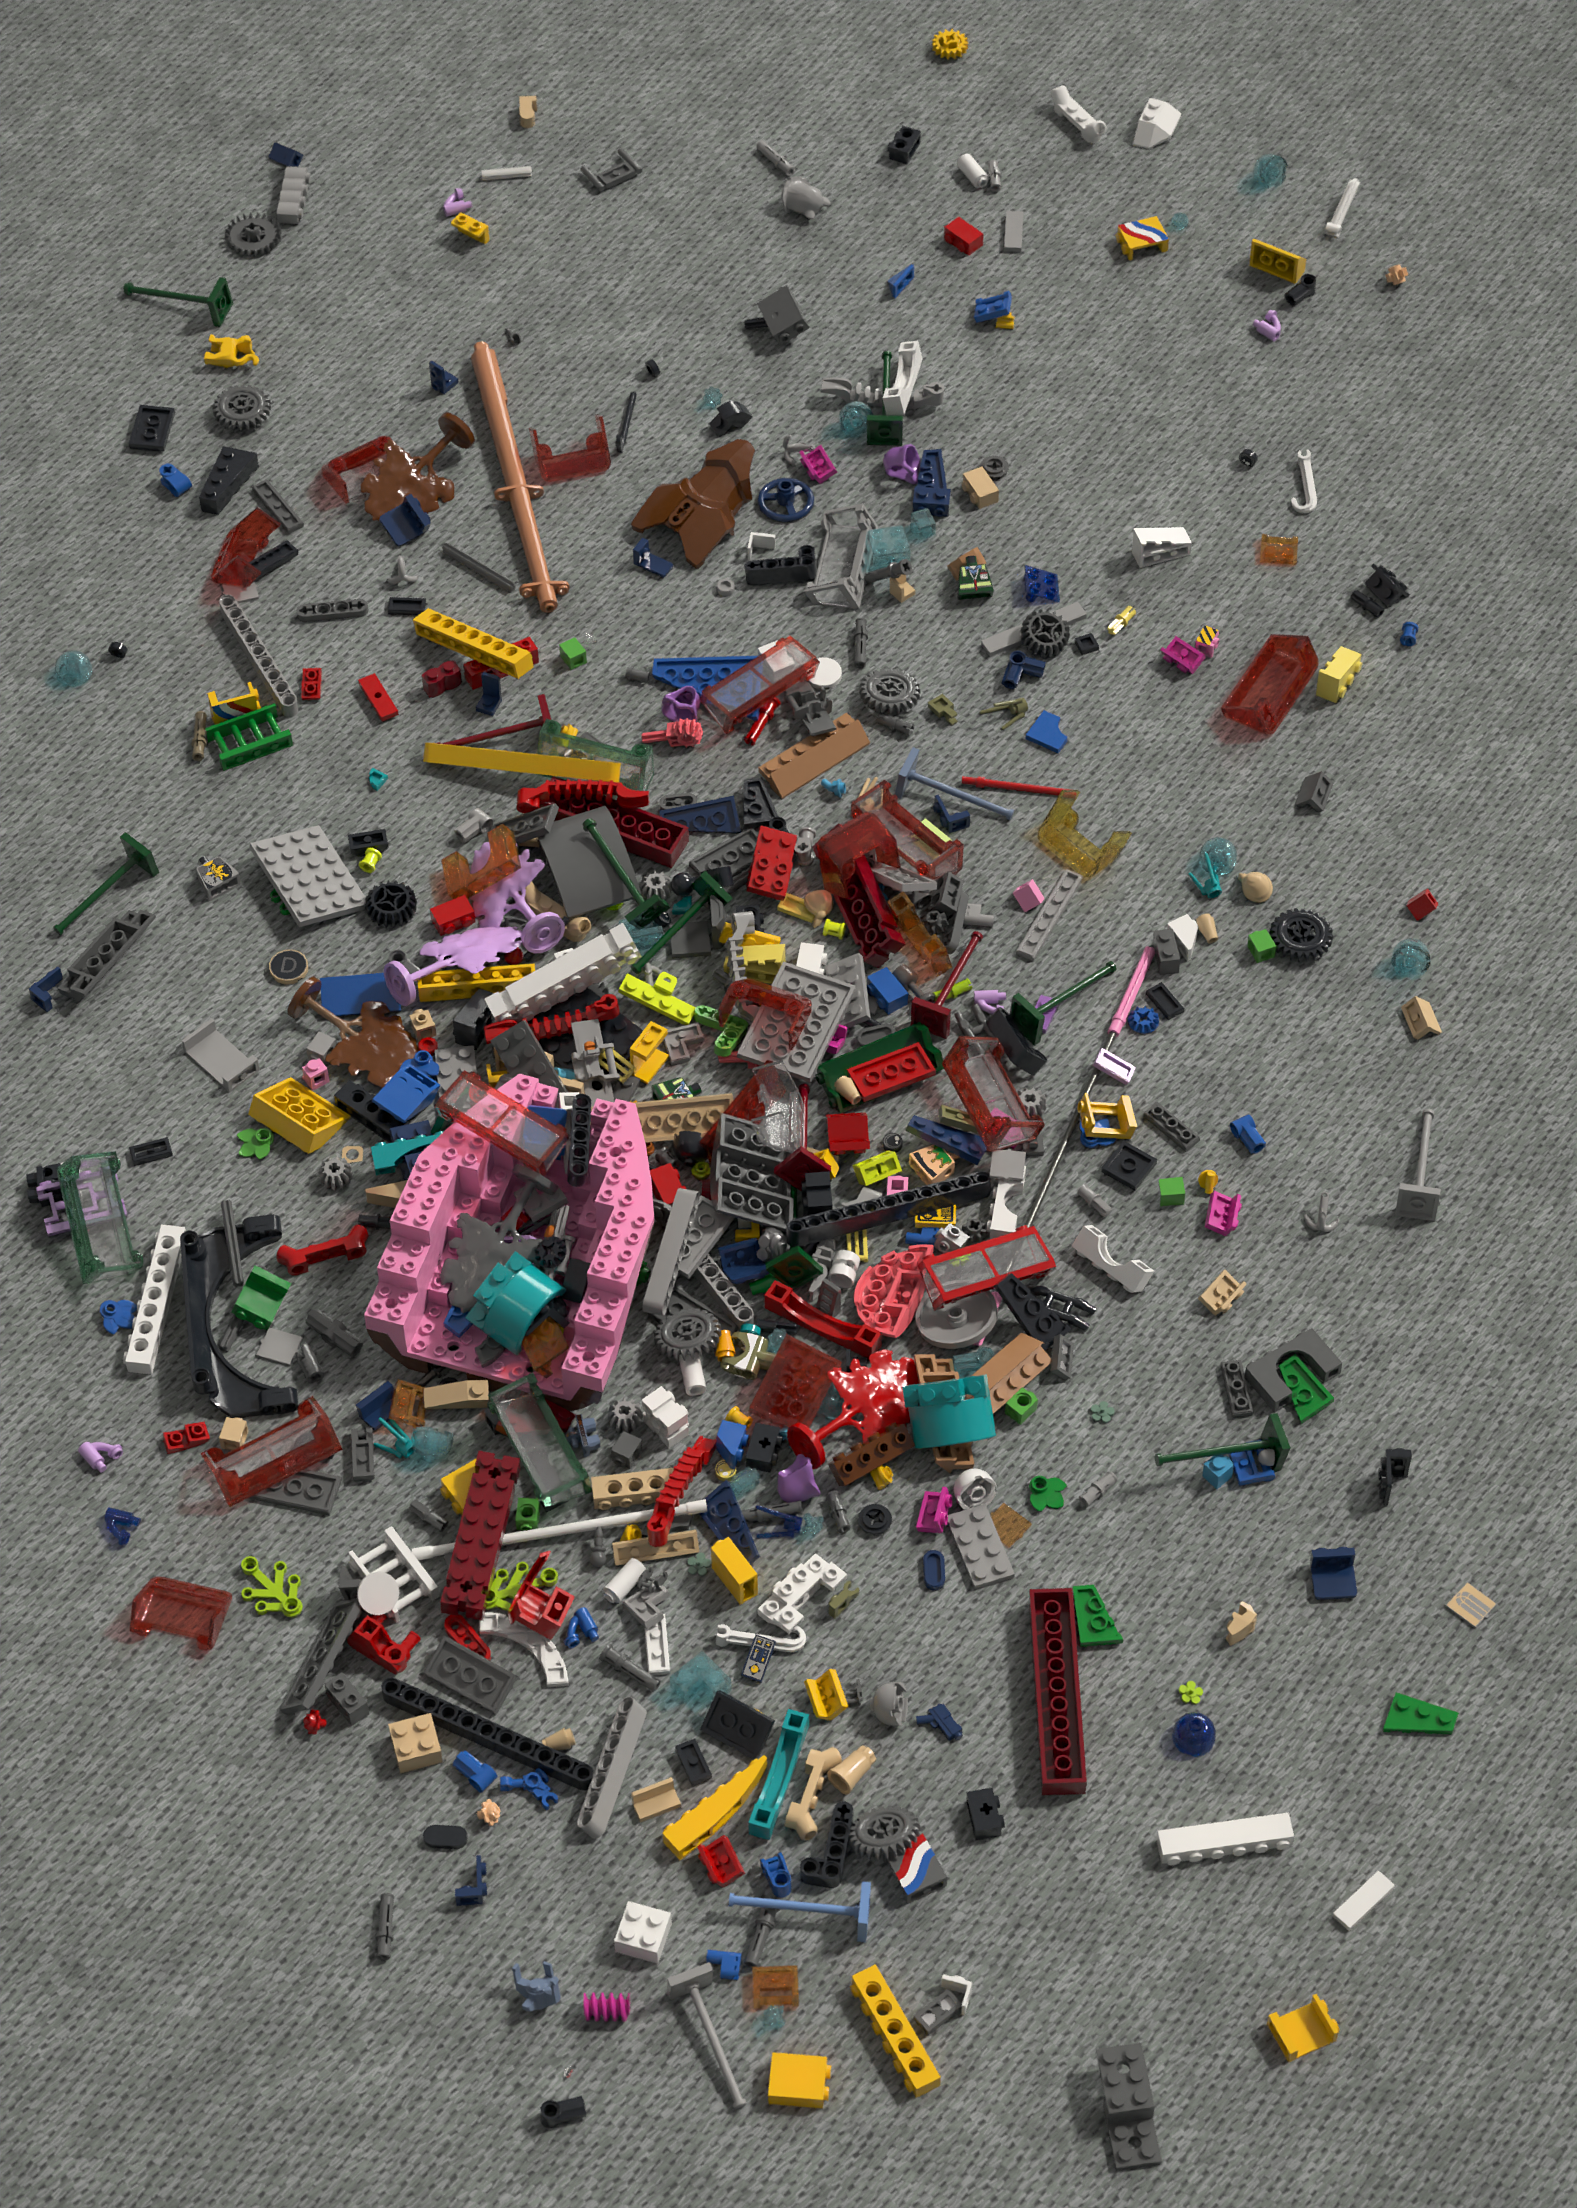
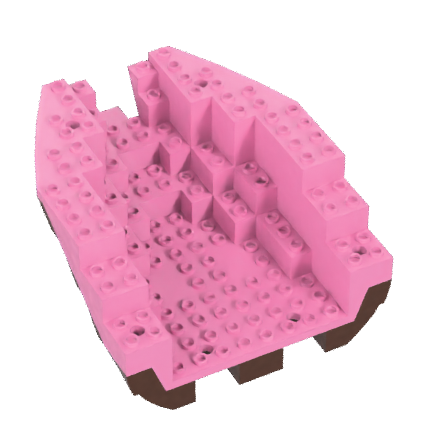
[364,1074,654,1411]

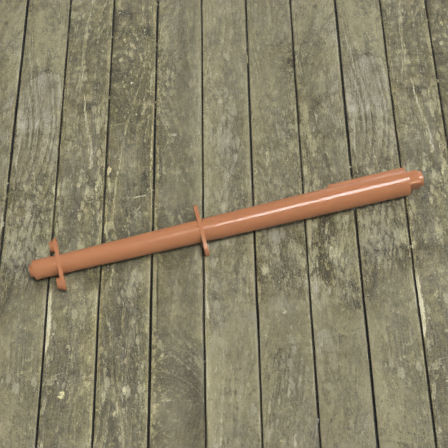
[471,342,570,613]

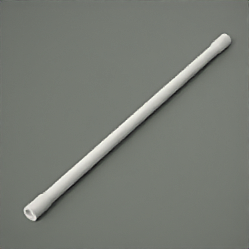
[412,1499,707,1560]

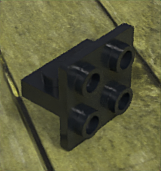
[1364,563,1410,608]

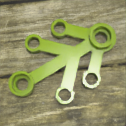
[241,1556,303,1617]
[486,1562,558,1611]

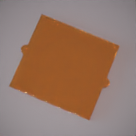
[990,1503,1032,1548]

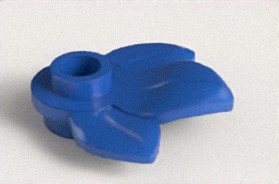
[400,1050,440,1076]
[1080,1119,1117,1148]
[100,1300,137,1335]

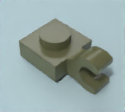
[928,694,958,726]
[828,1581,860,1619]

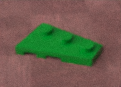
[1279,1354,1334,1424]
[1383,1692,1459,1735]

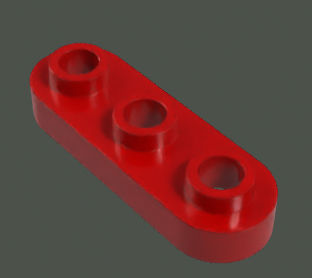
[444,1614,491,1660]

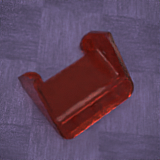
[129,1577,232,1650]

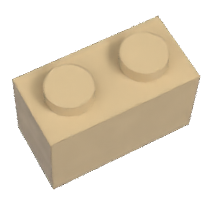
[961,467,999,509]

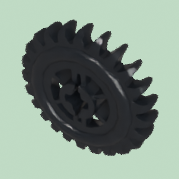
[1269,908,1333,962]

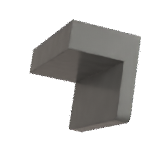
[1295,771,1333,813]
[338,1566,361,1601]

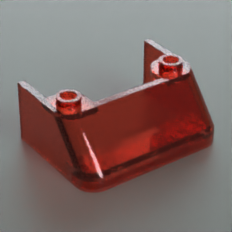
[529,414,611,482]
[321,436,392,504]
[209,507,280,588]
[817,812,901,899]
[718,978,812,1051]

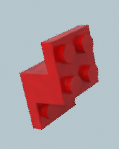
[826,1112,870,1155]

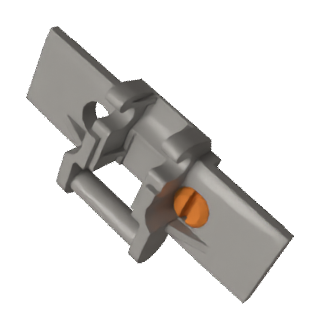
[571,1019,620,1107]

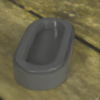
[857,1024,896,1047]

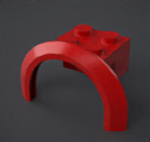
[508,1550,575,1640]

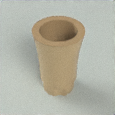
[827,1745,876,1794]

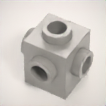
[934,1223,969,1260]

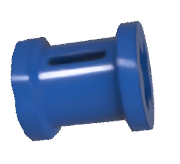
[1400,622,1419,646]

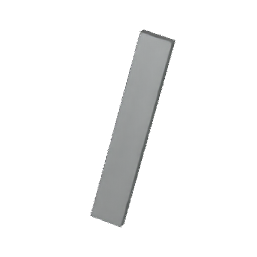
[981,602,1087,657]
[1016,869,1083,961]

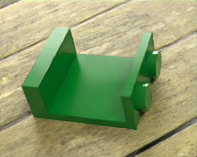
[231,1265,291,1331]

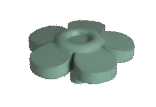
[1091,1401,1115,1423]
[687,1553,712,1576]

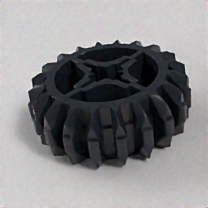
[365,880,417,928]

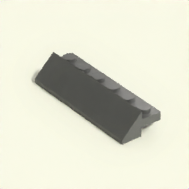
[58,910,156,1004]

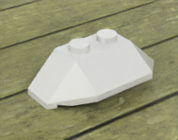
[1133,98,1181,149]

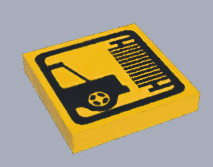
[915,1205,956,1229]

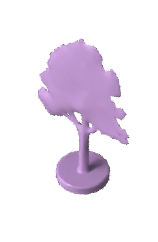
[467,838,565,953]
[384,926,522,1006]

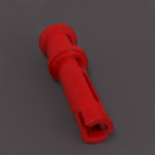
[744,695,781,746]

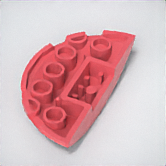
[854,1244,934,1338]

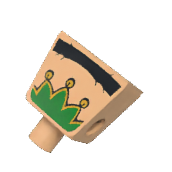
[909,1144,959,1185]

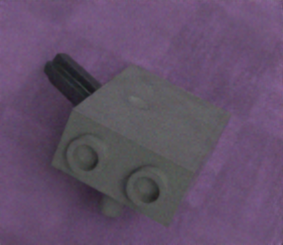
[744,285,810,346]

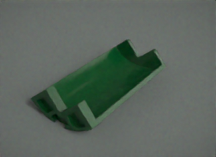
[815,1022,945,1114]

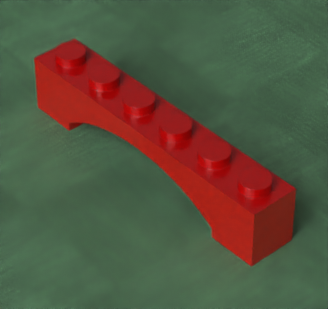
[765,1280,882,1359]

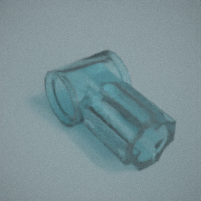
[953,1347,994,1374]

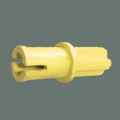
[1107,606,1136,635]

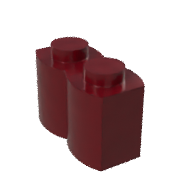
[422,660,462,698]

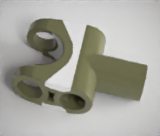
[720,1332,787,1380]

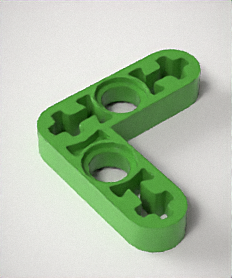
[694,1005,748,1057]

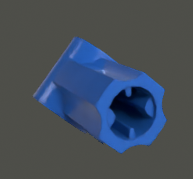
[1230,1114,1266,1154]
[453,1750,498,1793]

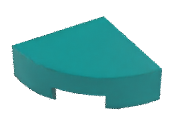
[369,768,388,791]
[672,896,692,915]

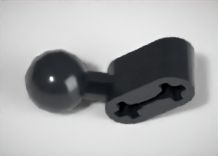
[671,866,734,897]

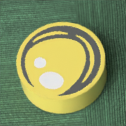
[715,1460,736,1481]

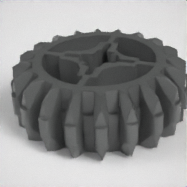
[1020,609,1070,658]

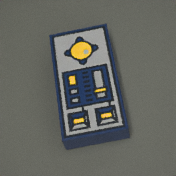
[741,1634,776,1683]

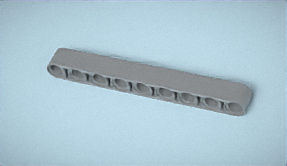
[219,595,298,717]

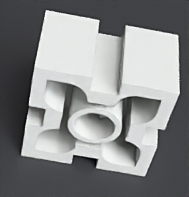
[642,1386,689,1448]

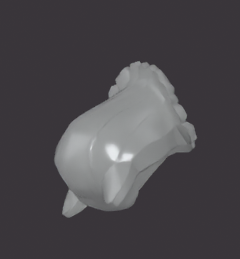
[781,176,830,220]

